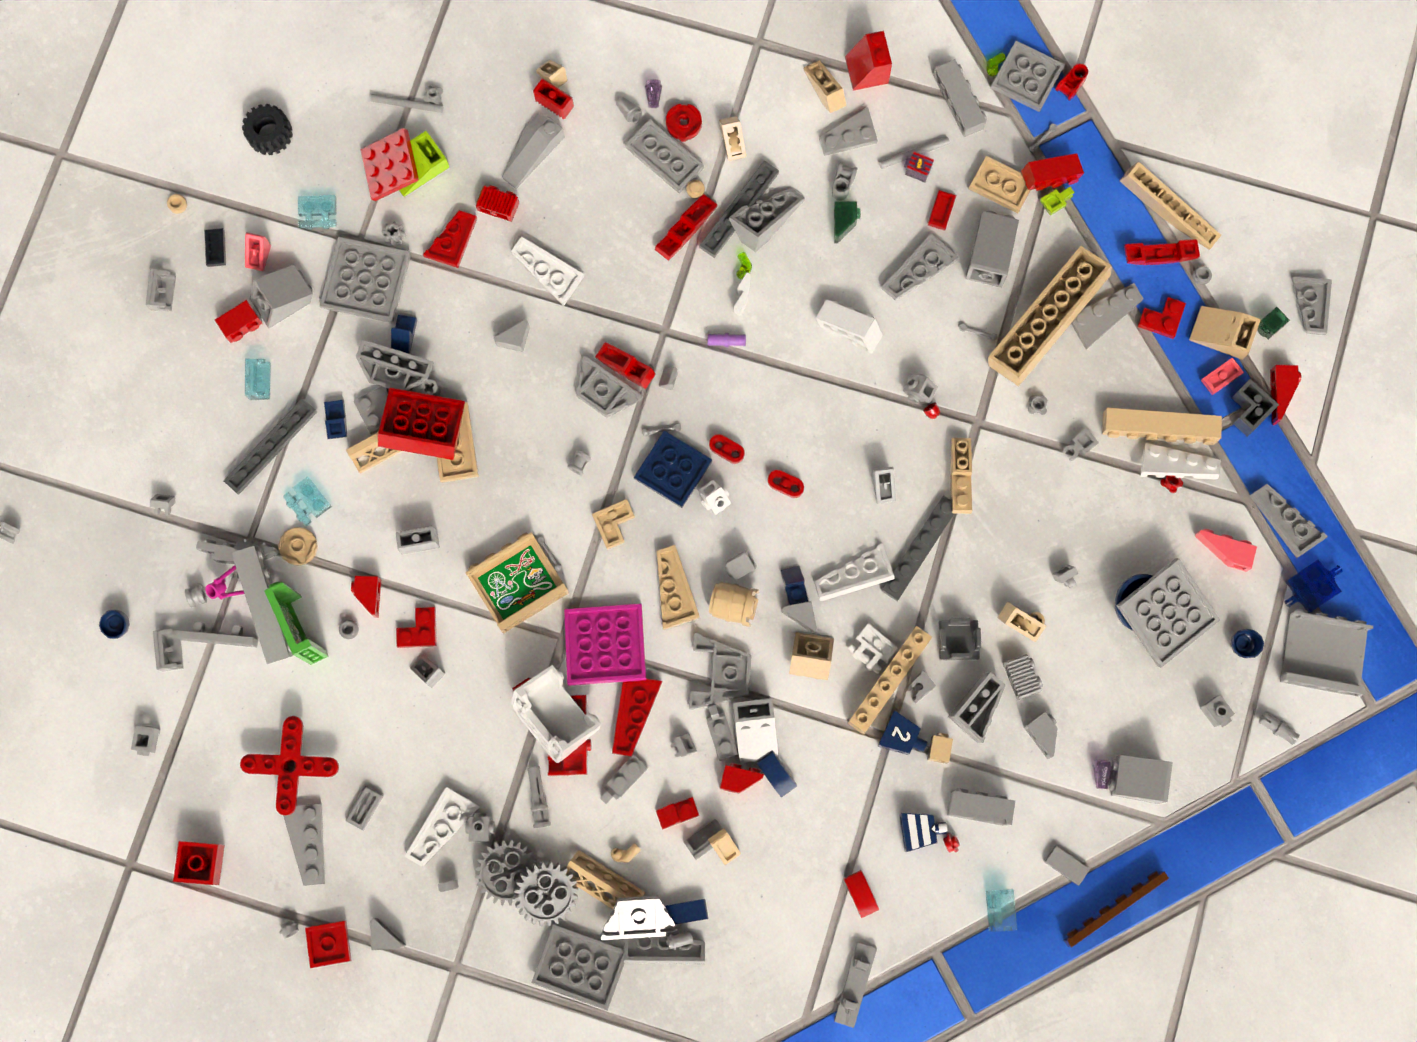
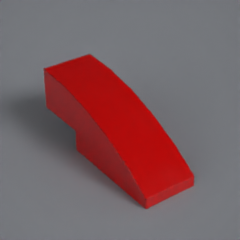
[595,342,656,389]

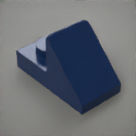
[391,314,417,354]
[781,566,809,605]

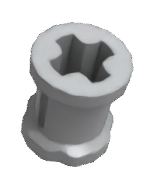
[567,451,591,475]

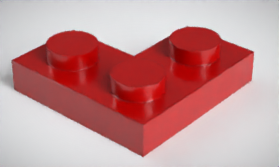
[1137,297,1186,339]
[396,607,437,648]

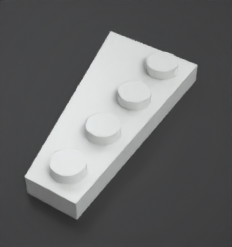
[511,236,584,306]
[1140,443,1221,479]
[405,787,481,867]

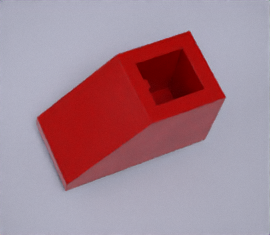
[720,763,764,794]

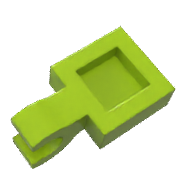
[1040,187,1075,216]

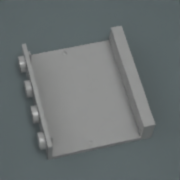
[1280,609,1373,697]

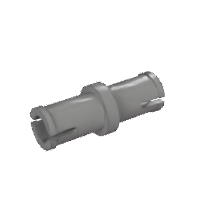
[1259,712,1300,745]

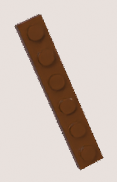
[1063,871,1169,947]

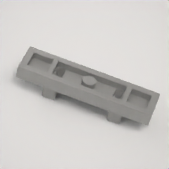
[175,622,258,648]
[834,942,877,1028]

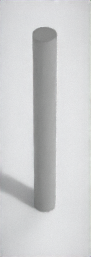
[370,94,443,113]
[879,137,950,169]

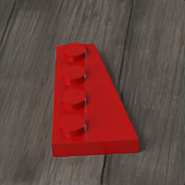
[612,679,663,757]

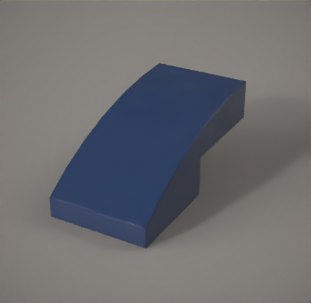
[324,400,347,439]
[757,751,797,798]
[665,899,709,925]

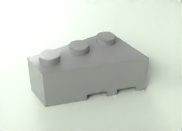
[948,672,1005,743]
[947,788,1015,826]

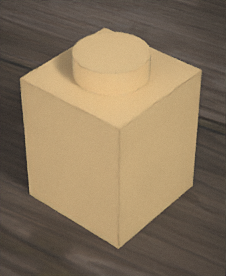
[928,733,953,764]

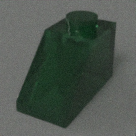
[834,201,861,243]

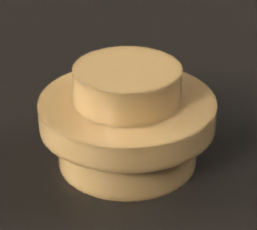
[686,180,705,198]

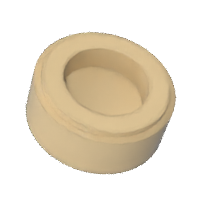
[167,194,187,214]

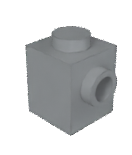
[725,550,757,581]
[1200,695,1235,727]

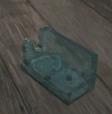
[245,359,271,400]
[986,889,1017,932]

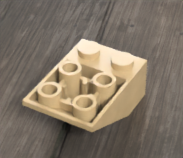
[1189,306,1261,360]

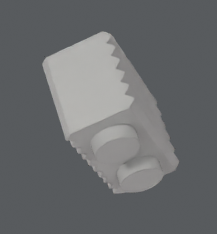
[396,525,440,554]
[1003,654,1043,700]

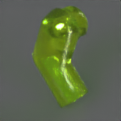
[986,52,1006,76]
[736,252,752,280]

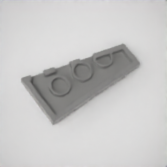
[882,234,959,301]
[1071,283,1143,350]
[283,804,325,886]
[624,935,705,964]

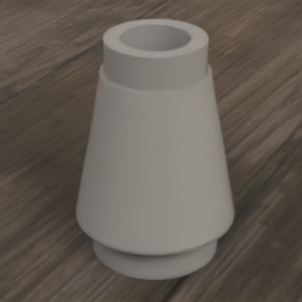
[616,97,642,123]

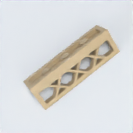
[346,433,401,473]
[567,850,645,909]

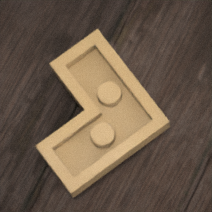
[592,499,635,550]

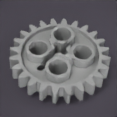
[475,840,537,906]
[513,860,579,926]

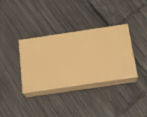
[708,828,741,865]

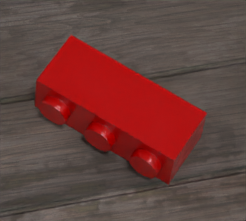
[1021,153,1084,191]

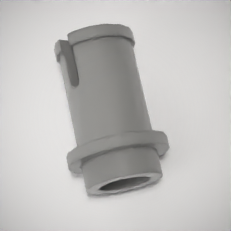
[666,931,693,950]

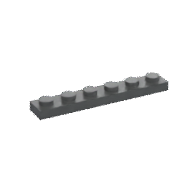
[699,161,779,258]
[224,398,317,495]
[882,495,955,602]

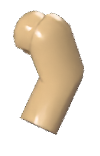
[611,843,641,863]

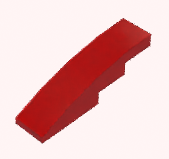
[655,194,718,261]

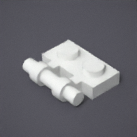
[847,624,898,674]

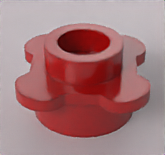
[1160,475,1183,493]
[943,833,960,853]

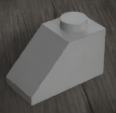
[1024,712,1058,759]

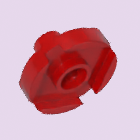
[666,104,702,142]

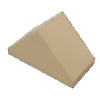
[536,60,567,88]

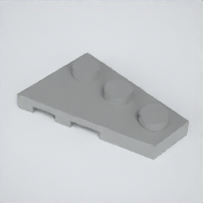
[819,107,878,156]

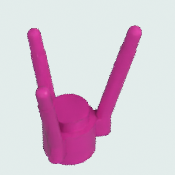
[205,565,244,600]

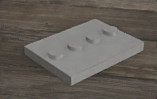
[531,924,625,1011]

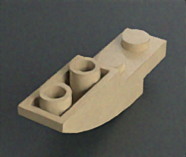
[950,438,972,514]

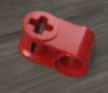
[1055,64,1089,101]

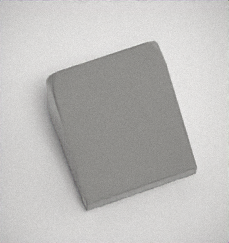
[659,367,678,390]

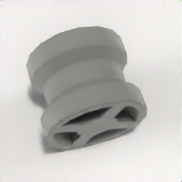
[0,522,20,544]
[185,584,207,607]

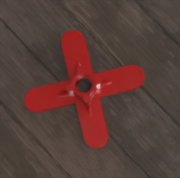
[240,716,339,816]

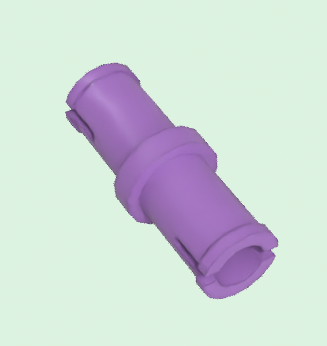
[708,333,746,347]

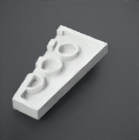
[814,543,894,601]

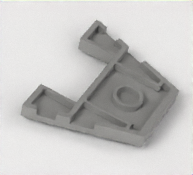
[689,633,751,710]

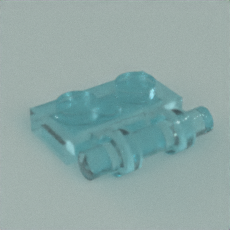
[298,195,337,230]
[283,476,332,526]

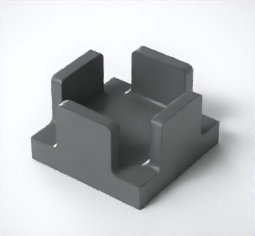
[938,618,981,660]

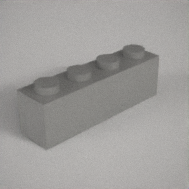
[933,59,987,137]

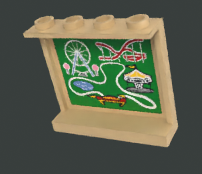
[466,532,569,634]

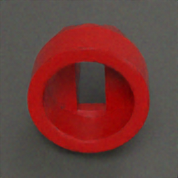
[923,402,940,419]

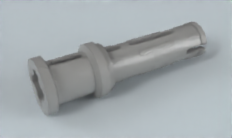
[527,766,551,828]

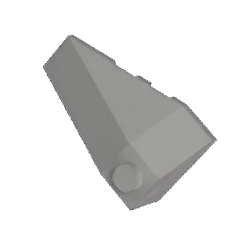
[502,114,565,189]
[729,188,805,252]

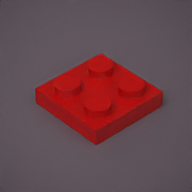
[305,921,351,968]

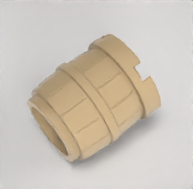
[709,582,759,627]

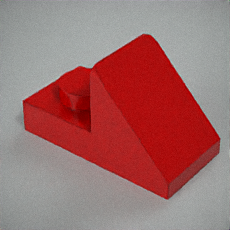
[656,797,699,830]

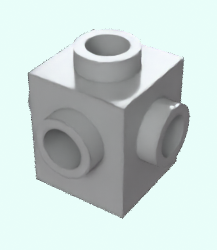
[903,374,938,403]
[465,813,495,842]

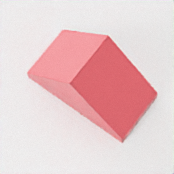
[245,233,271,271]

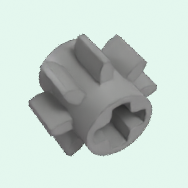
[382,221,406,246]

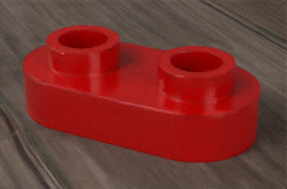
[709,434,745,464]
[768,470,804,498]

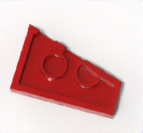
[423,210,477,268]

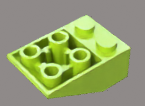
[399,131,450,197]

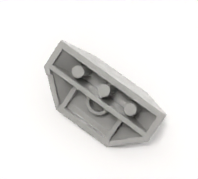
[356,340,434,391]

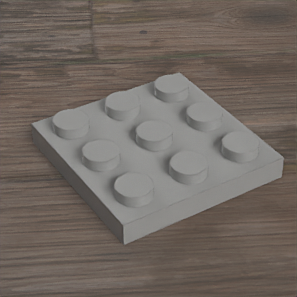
[991,41,1065,112]

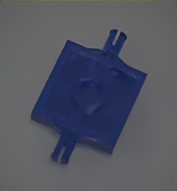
[1284,560,1343,613]

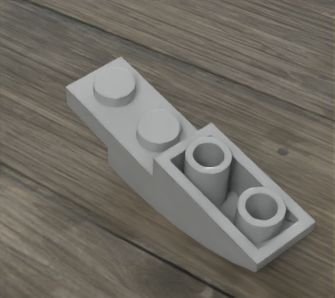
[196,539,279,564]

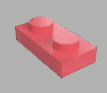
[1201,358,1244,395]

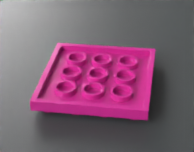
[564,604,646,686]

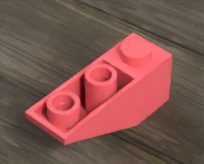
[1195,529,1257,572]

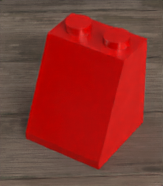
[845,31,892,91]

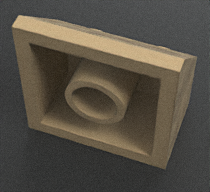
[789,632,834,680]

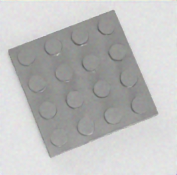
[320,237,411,323]
[1116,558,1220,668]

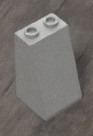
[966,211,1019,288]

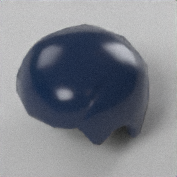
[99,610,130,639]
[1231,629,1264,658]

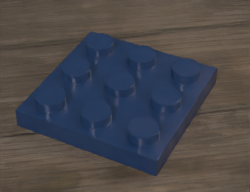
[634,431,713,508]

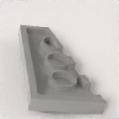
[1250,484,1328,558]

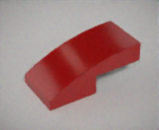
[843,870,879,918]

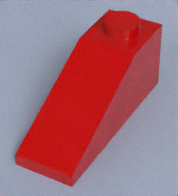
[1270,365,1301,425]

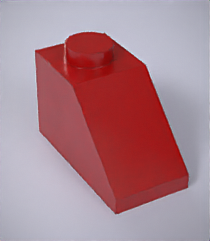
[351,576,382,618]

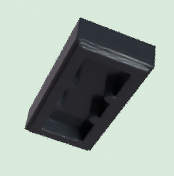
[204,228,226,267]

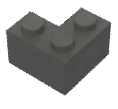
[1232,379,1279,437]

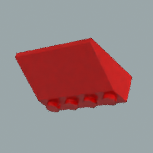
[378,388,465,460]

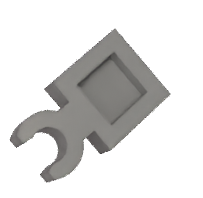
[1063,428,1099,461]

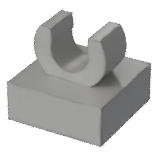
[150,494,175,516]
[1052,565,1078,588]
[670,733,697,757]

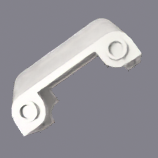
[511,665,601,763]

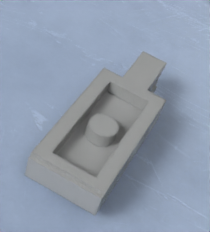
[707,705,738,761]
[600,754,648,804]

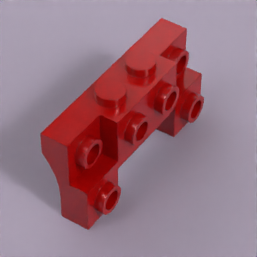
[548,695,592,776]

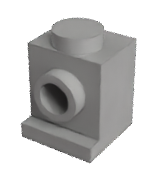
[131,726,160,756]

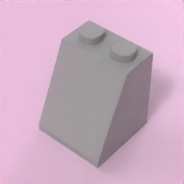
[250,264,313,328]
[1109,755,1173,804]

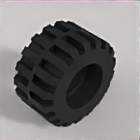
[242,104,293,156]

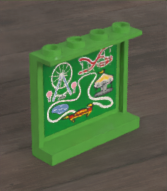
[264,582,329,665]

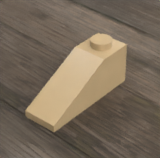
[803,60,846,113]

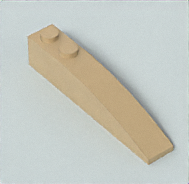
[1119,162,1221,250]

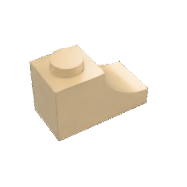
[719,116,746,161]
[997,602,1046,642]

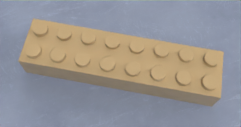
[988,246,1112,387]

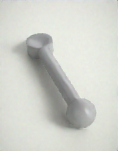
[1029,124,1057,153]
[959,324,998,340]
[642,423,681,436]
[537,537,562,571]

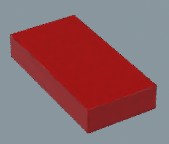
[928,190,957,231]

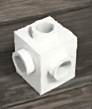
[698,480,731,515]

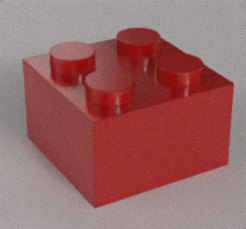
[173,841,225,885]

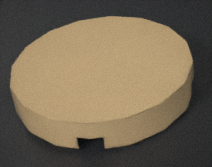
[278,527,318,566]

